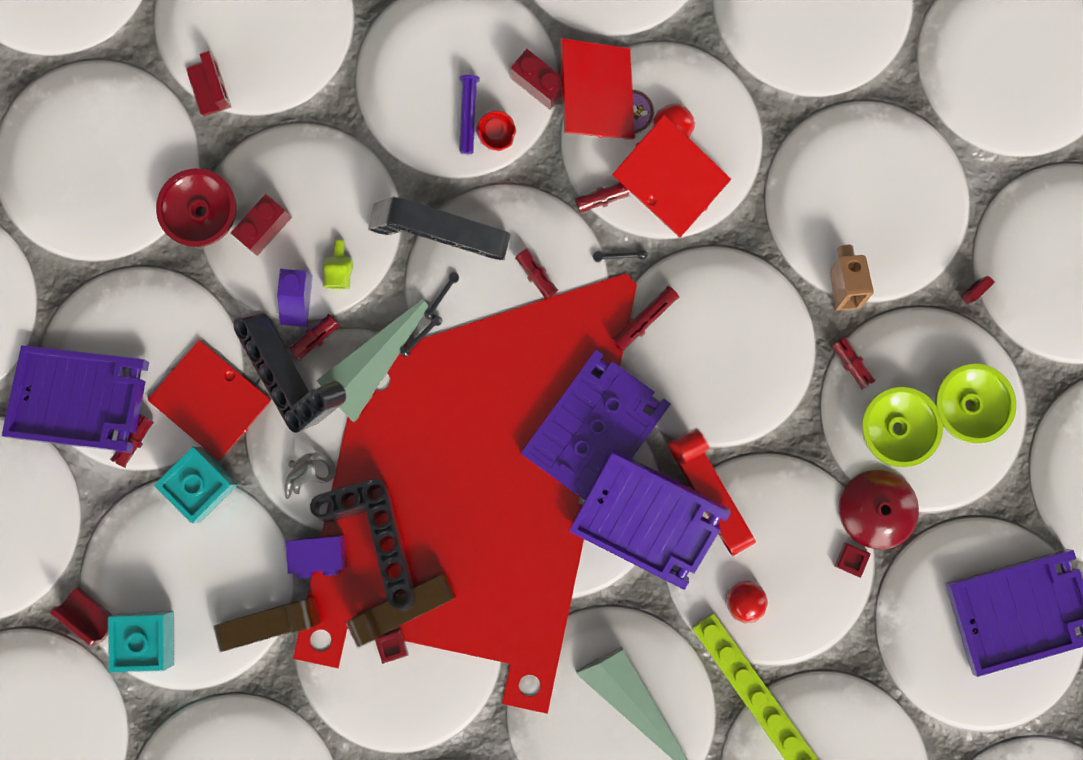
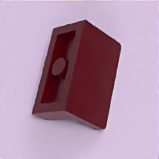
[186,51,232,116]
[49,587,112,646]

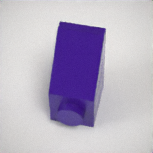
[277,268,313,327]

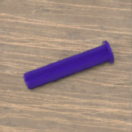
[459,75,480,155]

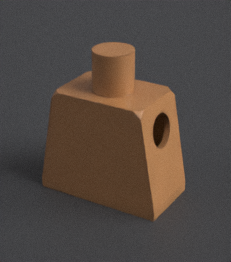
[831,244,874,311]

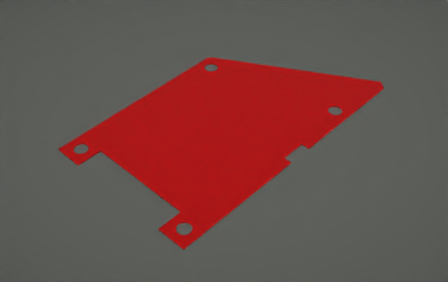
[293,273,637,714]

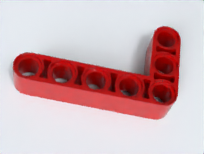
[667,428,756,556]

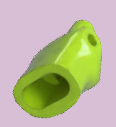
[322,240,353,289]

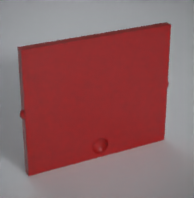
[560,38,635,140]
[611,115,732,238]
[148,340,272,461]

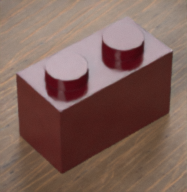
[510,49,562,110]
[230,193,292,256]

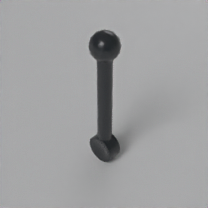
[593,250,647,263]
[424,272,459,319]
[400,315,442,357]

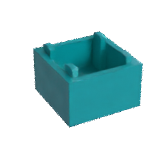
[154,447,239,524]
[108,611,174,673]

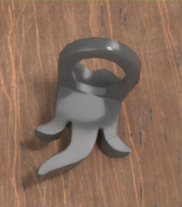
[285,452,336,499]

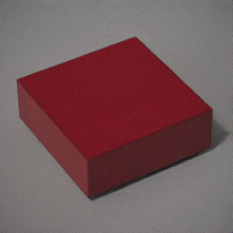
[961,276,995,304]
[834,542,871,578]
[375,629,409,664]

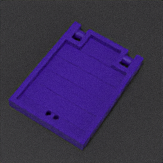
[1,345,150,453]
[521,350,671,501]
[569,449,730,590]
[945,549,1083,677]

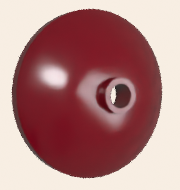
[156,168,237,247]
[839,470,919,549]

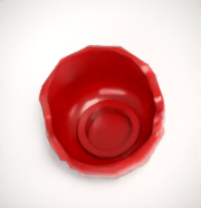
[653,103,695,138]
[477,110,516,151]
[727,581,768,624]

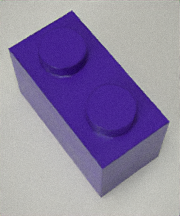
[286,535,346,578]

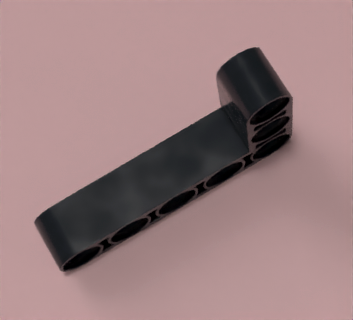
[368,197,511,260]
[233,311,346,433]
[310,479,416,612]

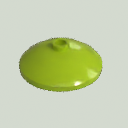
[935,364,1017,444]
[861,387,943,467]

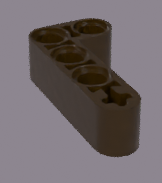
[346,573,456,648]
[213,596,321,652]

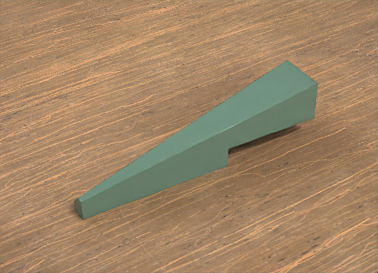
[316,299,429,422]
[576,646,688,760]

